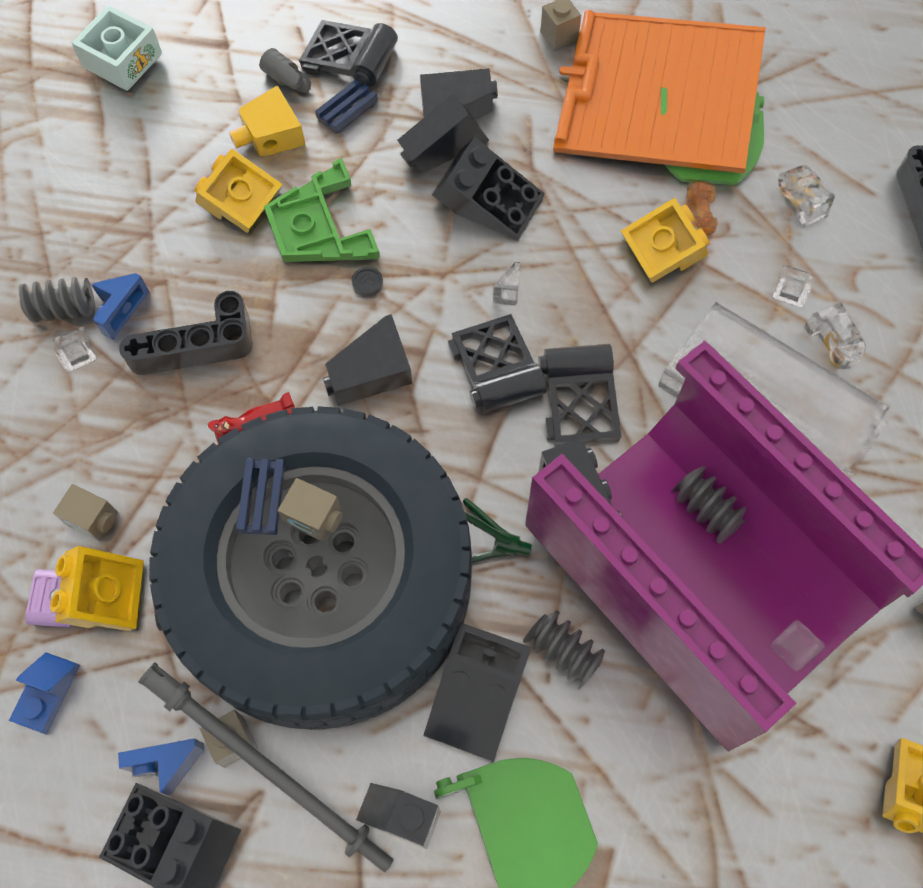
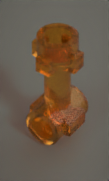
[686,181,718,236]

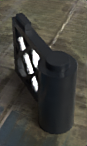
[299,20,398,86]
[448,314,546,413]
[538,344,622,445]

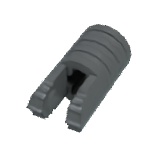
[259,48,312,93]

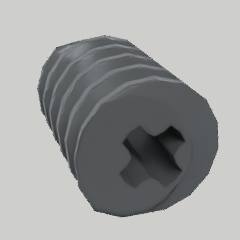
[19,277,95,323]
[671,466,747,544]
[523,610,605,690]

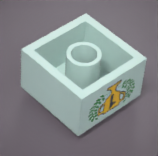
[72,5,162,91]

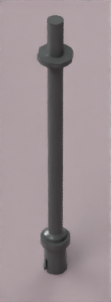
[138,662,393,872]

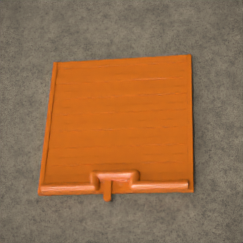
[553,10,766,174]

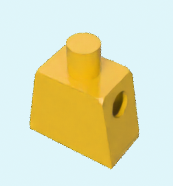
[229,86,306,157]

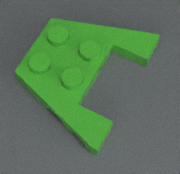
[264,158,380,262]

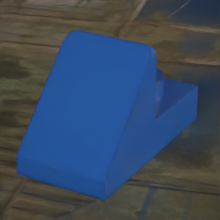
[92,273,149,340]
[9,652,80,735]
[118,738,204,795]

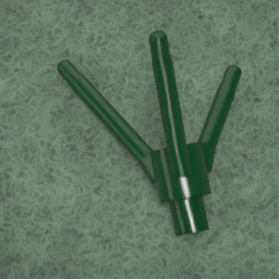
[463,498,532,564]

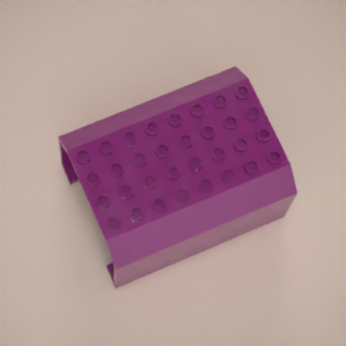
[525,340,923,752]

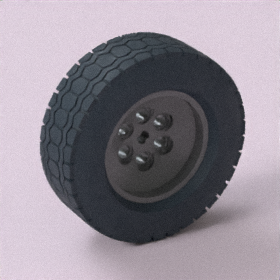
[149,406,472,730]

